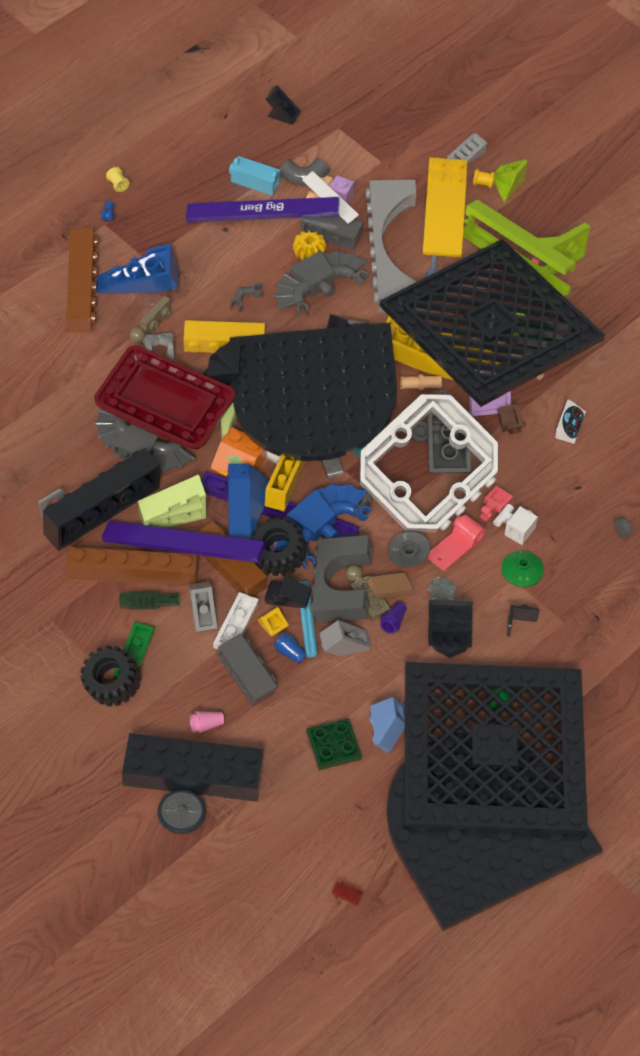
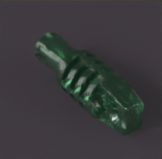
[119,590,179,610]

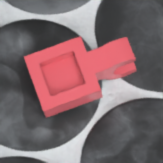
[479,485,513,522]

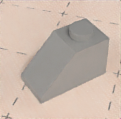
[187,581,218,632]
[319,620,372,656]

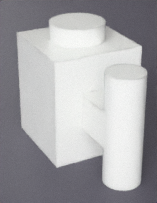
[493,504,538,545]

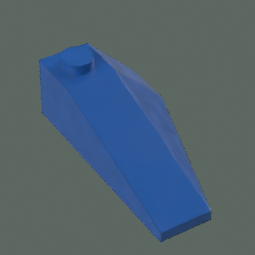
[96,244,179,294]
[226,463,268,539]

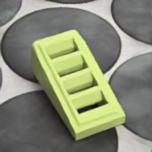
[221,402,236,440]

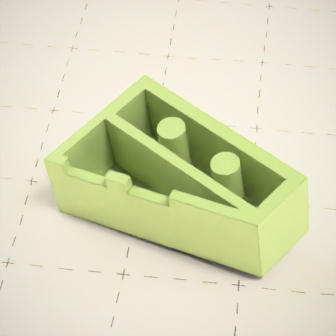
[138,475,206,528]

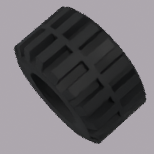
[250,517,307,576]
[80,645,141,707]

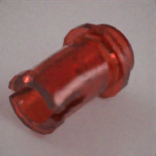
[332,881,363,906]

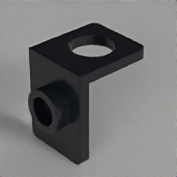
[507,605,539,637]

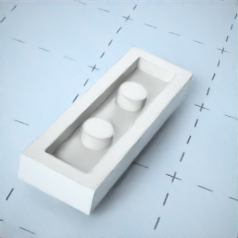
[213,592,259,649]

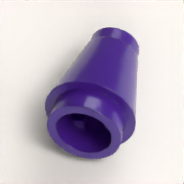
[380,602,407,634]

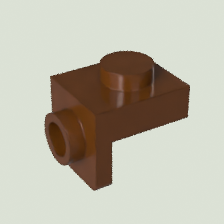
[497,404,526,435]

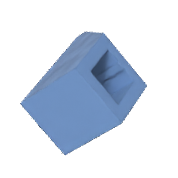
[370,697,405,753]

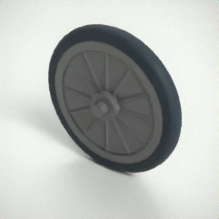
[158,790,206,834]

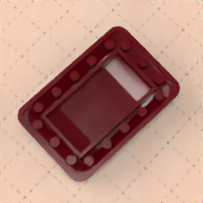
[94,345,235,450]

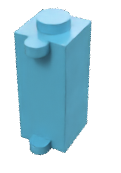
[229,156,280,196]

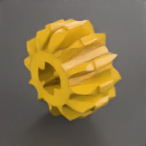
[293,230,326,260]

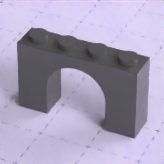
[310,535,373,623]

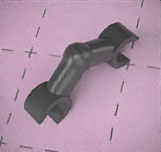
[230,283,263,312]

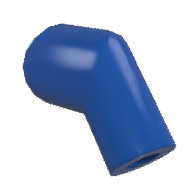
[101,201,115,222]

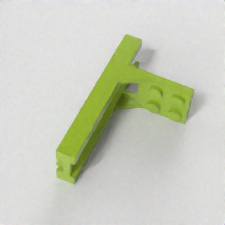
[463,199,591,297]

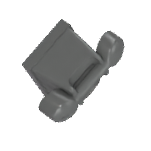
[411,410,480,474]

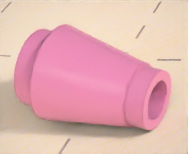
[190,711,224,733]

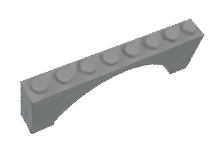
[365,180,425,312]

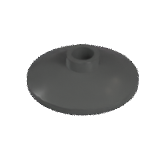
[388,531,430,568]

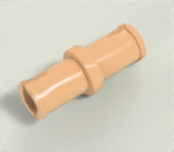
[400,374,442,390]

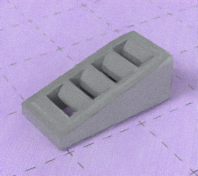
[446,133,487,165]

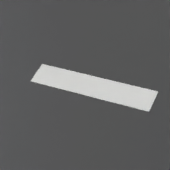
[302,171,359,224]

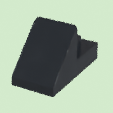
[265,85,301,125]
[264,576,312,609]

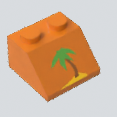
[210,427,267,478]

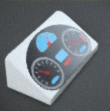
[555,400,586,444]

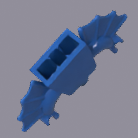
[274,483,371,569]

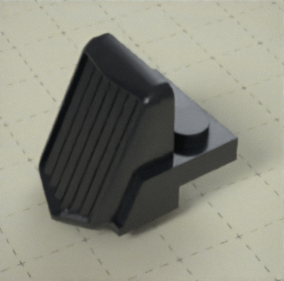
[428,600,473,658]

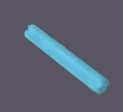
[300,581,317,658]

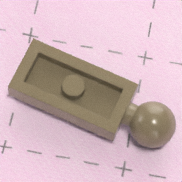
[129,296,171,343]
[346,565,390,622]

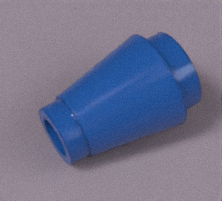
[274,633,307,664]

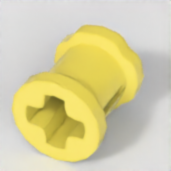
[106,167,130,192]

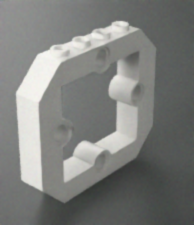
[360,394,498,533]

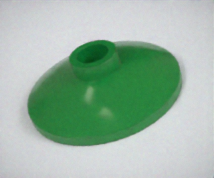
[501,550,544,587]

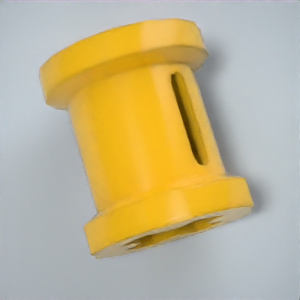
[473,168,495,189]

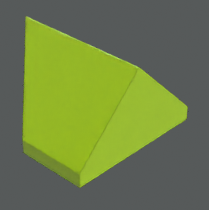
[493,159,527,203]

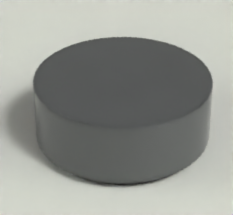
[614,517,632,539]

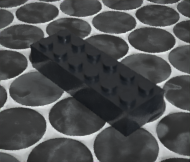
[43,448,160,551]
[122,733,264,802]

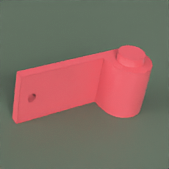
[427,514,486,572]

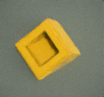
[257,607,289,637]

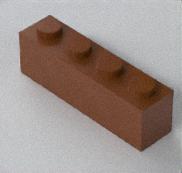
[197,521,268,597]

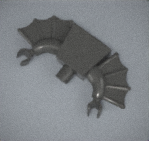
[273,250,368,316]
[94,409,196,472]

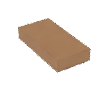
[367,572,414,599]

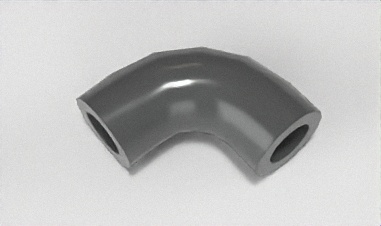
[279,157,331,186]

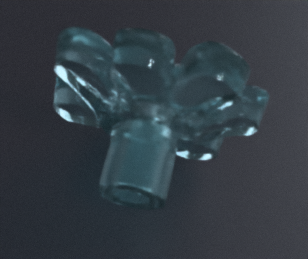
[428,576,456,600]

